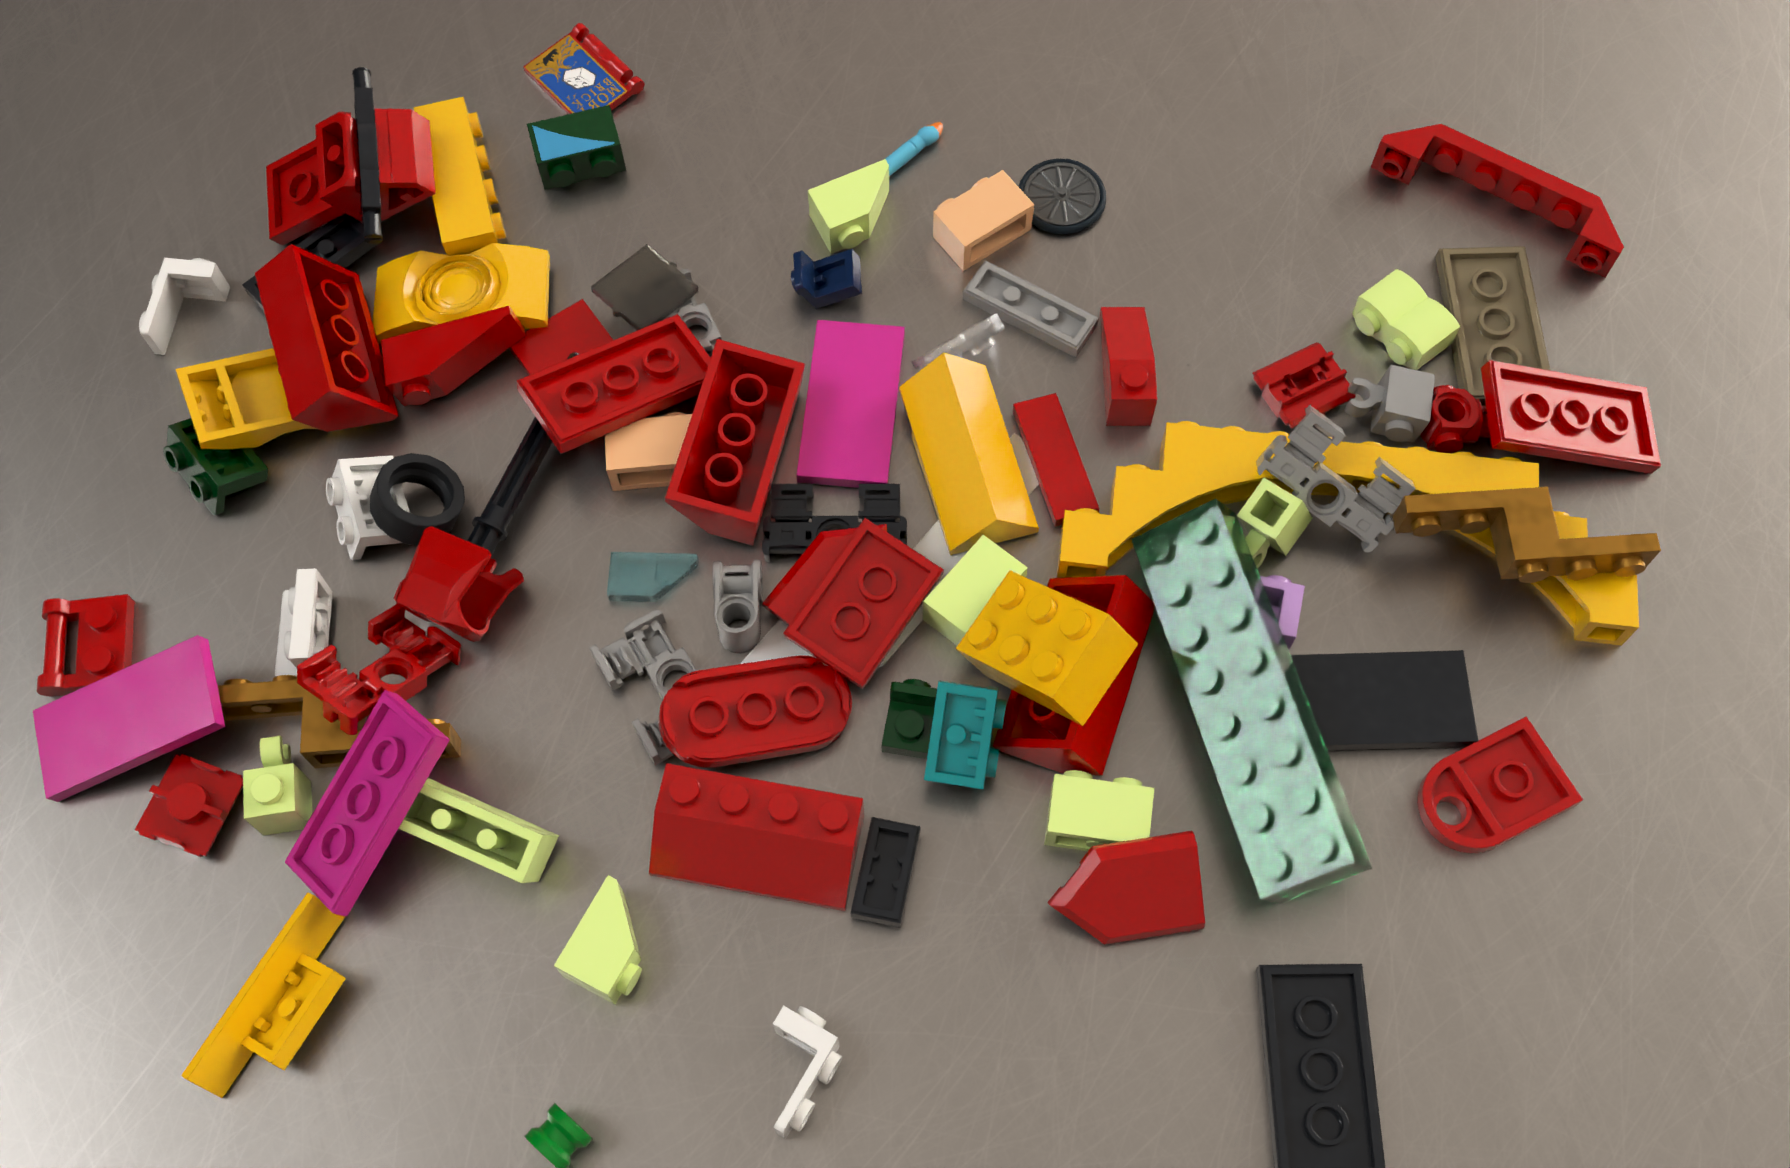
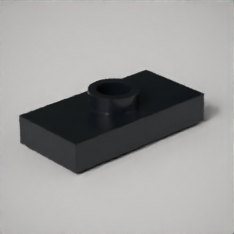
[850,817,921,927]

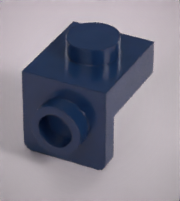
[791,249,862,309]

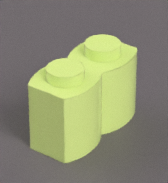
[1352,269,1460,370]

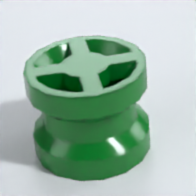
[524,1103,593,1168]

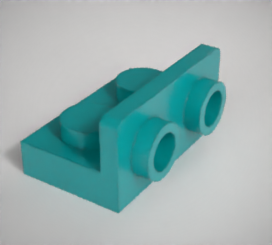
[924,680,1007,789]

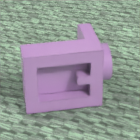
[1248,575,1305,655]

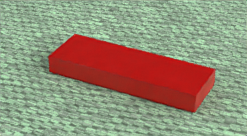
[1013,393,1100,527]

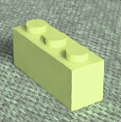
[398,778,559,883]

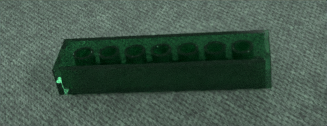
[1131,498,1373,904]

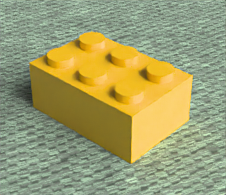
[956,570,1138,726]

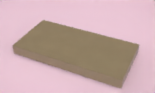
[1435,246,1551,406]

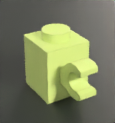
[1233,478,1313,573]
[243,735,312,836]

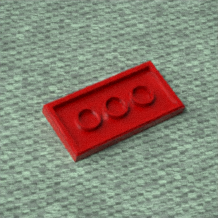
[516,314,711,454]
[1481,360,1661,474]

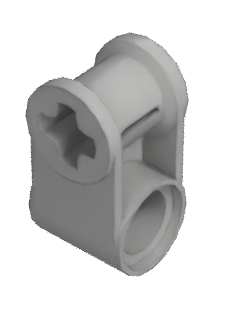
[713,560,763,653]

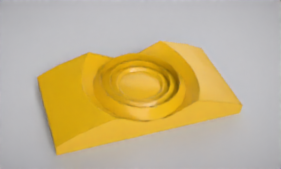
[372,243,550,344]
[175,348,317,450]

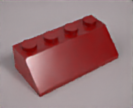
[255,244,399,432]
[665,339,805,546]
[993,575,1156,776]
[649,763,864,911]

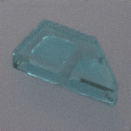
[607,552,699,602]

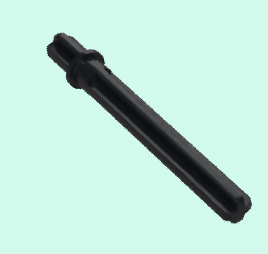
[467,352,579,569]

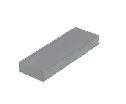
[963,260,1099,358]

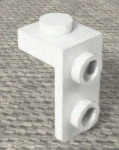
[139,258,230,355]
[773,1005,842,1139]

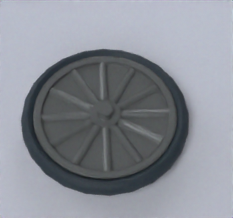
[1018,158,1106,234]

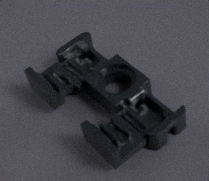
[762,484,907,563]

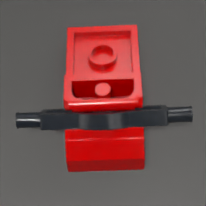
[266,67,436,246]

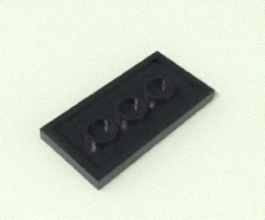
[1269,650,1478,752]
[1256,964,1385,1168]

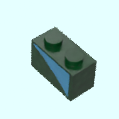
[527,105,626,190]

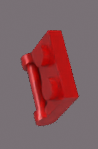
[36,594,135,697]

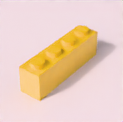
[413,97,506,256]

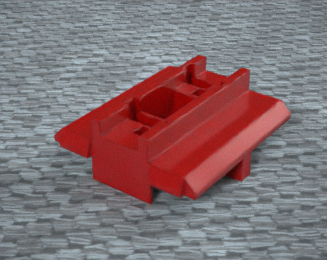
[1252,342,1356,429]
[135,754,243,857]

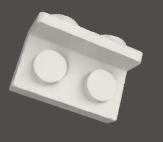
[326,455,410,560]
[275,568,333,676]

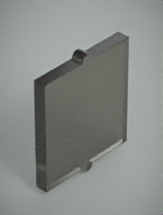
[591,244,698,330]

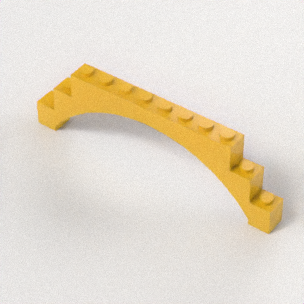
[1056,421,1639,646]

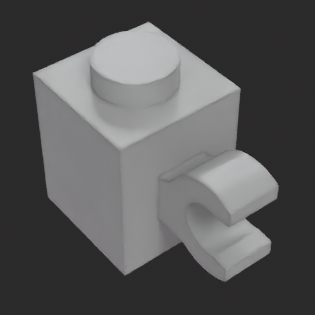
[1345,365,1435,442]

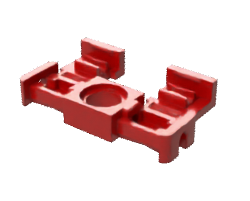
[297,604,461,735]

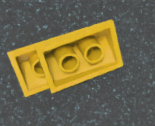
[899,352,1039,555]

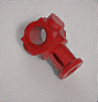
[1420,385,1490,454]

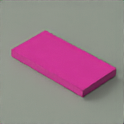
[796,320,905,488]
[33,635,225,802]
[285,690,450,917]

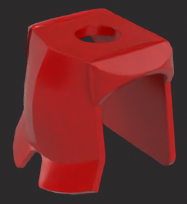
[394,526,524,642]

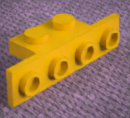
[181,892,346,1098]

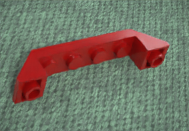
[1371,124,1624,278]

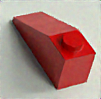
[381,306,526,407]
[1100,307,1158,426]

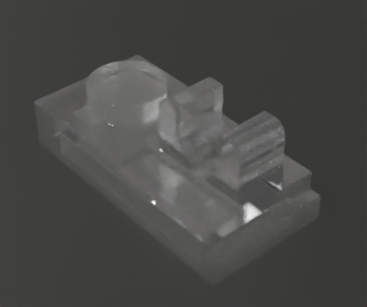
[911,313,1005,370]

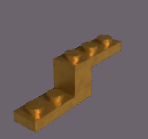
[1393,487,1661,583]
[217,674,461,768]

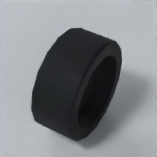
[370,453,465,545]

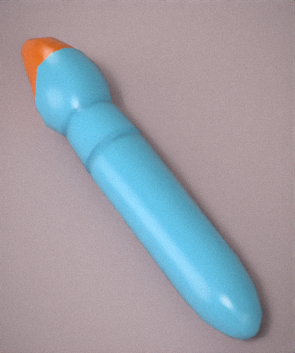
[885,122,943,177]

